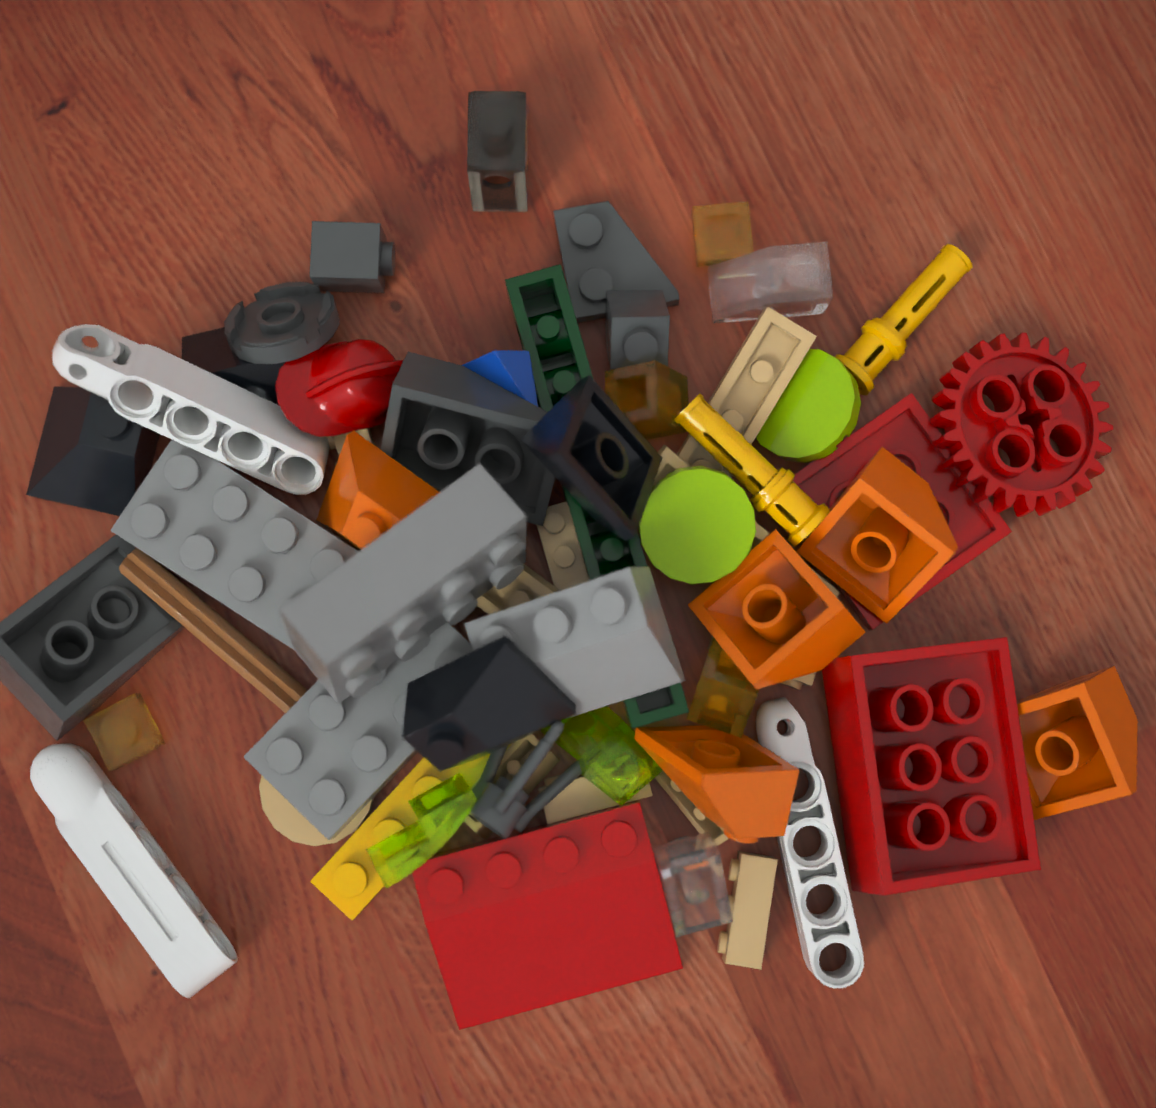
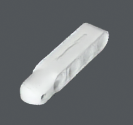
[52,324,330,495]
[756,697,864,988]
[30,743,238,998]

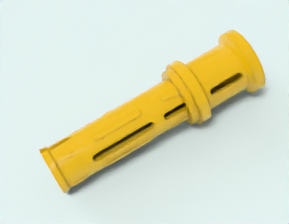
[835,244,973,396]
[674,393,830,547]

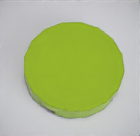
[756,349,861,463]
[638,466,756,584]

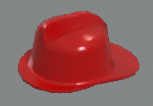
[275,339,404,437]

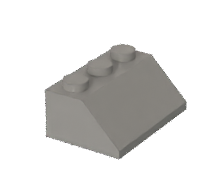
[464,567,685,719]

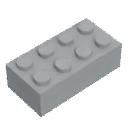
[110,439,359,650]
[280,463,527,704]
[243,622,472,840]

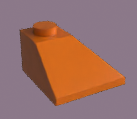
[316,431,440,551]
[796,447,958,624]
[688,529,866,689]
[1017,665,1138,820]
[634,725,799,844]

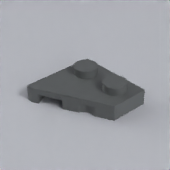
[553,201,680,323]

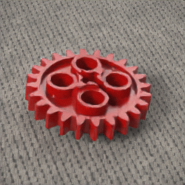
[929,332,1113,517]

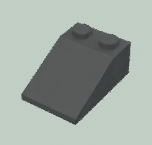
[381,352,555,526]
[0,535,185,741]

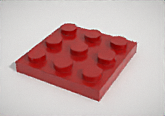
[793,393,1012,631]

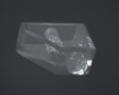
[708,241,833,323]
[652,832,733,937]

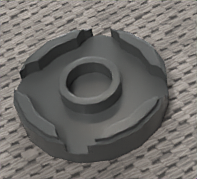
[224,282,340,364]

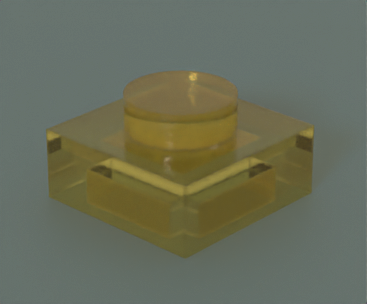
[691,201,754,267]
[83,693,166,771]

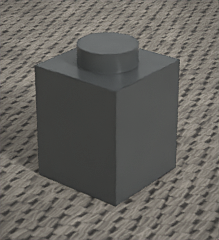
[309,221,396,293]
[605,290,670,371]

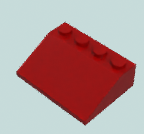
[822,637,1041,896]
[410,800,683,1030]

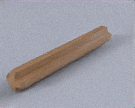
[119,548,307,713]

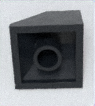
[26,386,160,517]
[402,635,576,771]

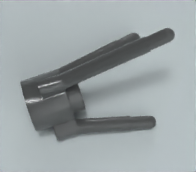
[468,721,602,839]

